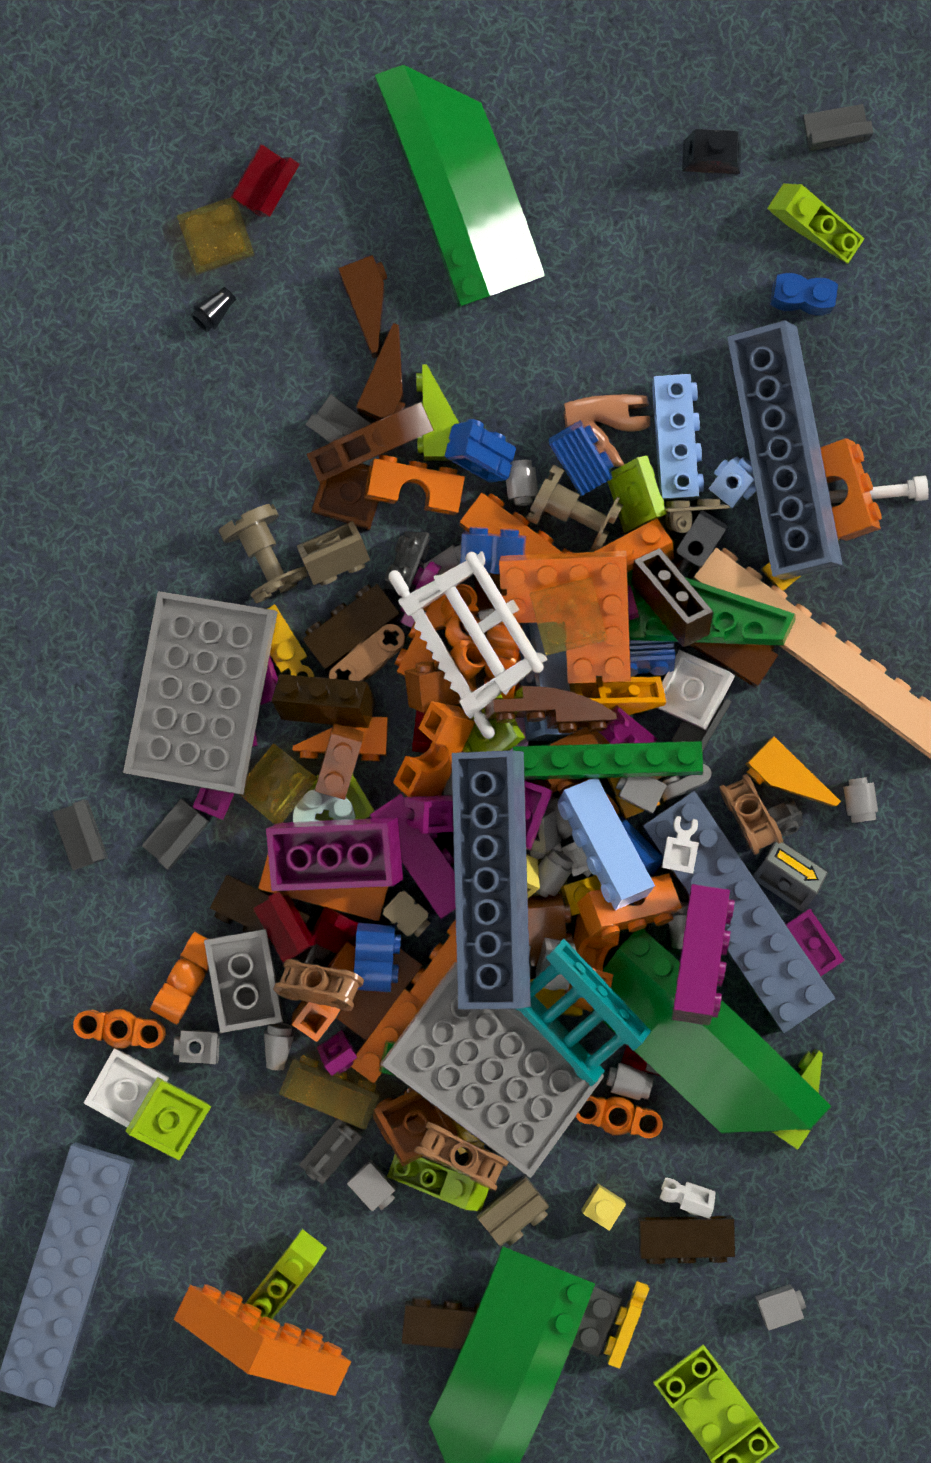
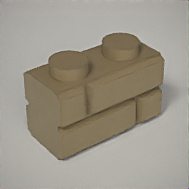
[383,891,431,937]
[477,1175,549,1247]

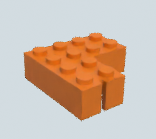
[499,551,631,683]
[174,1284,351,1396]

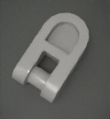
[661,764,711,802]

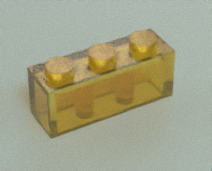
[279,1055,380,1130]

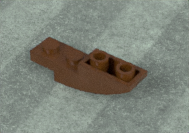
[306,402,434,482]
[485,686,617,733]

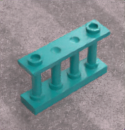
[516,939,651,1087]

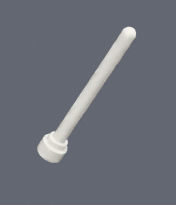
[829,476,928,503]

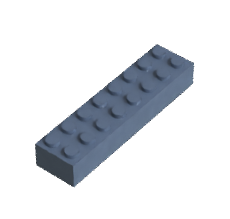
[727,320,843,580]
[452,750,531,1009]
[641,791,835,1033]
[0,1142,135,1407]

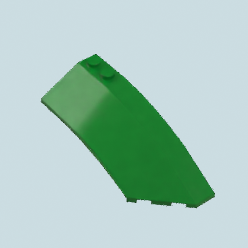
[375,65,545,307]
[591,929,831,1134]
[428,1246,595,1463]

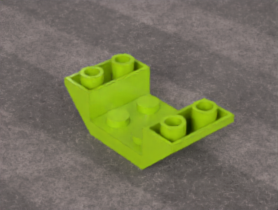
[653,1344,779,1463]

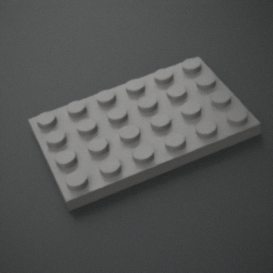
[123,591,278,795]
[380,962,604,1178]

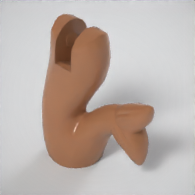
[563,394,651,467]

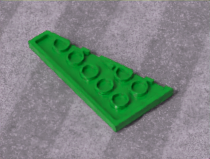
[627,569,796,646]

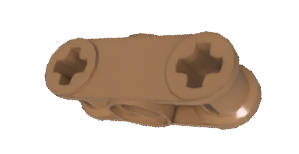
[329,624,405,681]
[719,774,783,855]
[273,959,364,1011]
[414,1122,509,1191]

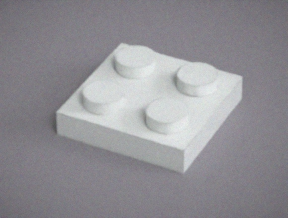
[657,650,735,731]
[84,1048,169,1127]

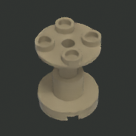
[526,464,623,552]
[218,504,309,603]

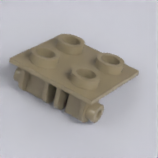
[664,498,729,533]

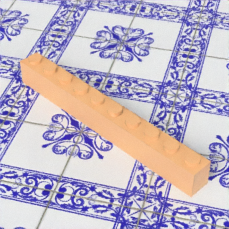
[692,548,931,759]

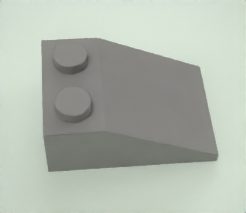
[204,929,284,1033]

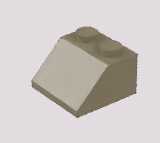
[297,521,370,585]

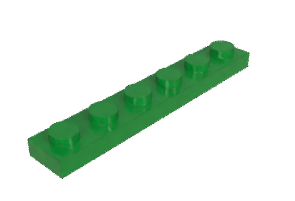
[513,741,703,780]

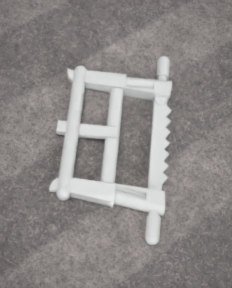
[388,551,548,739]

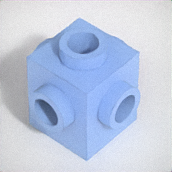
[708,456,756,508]

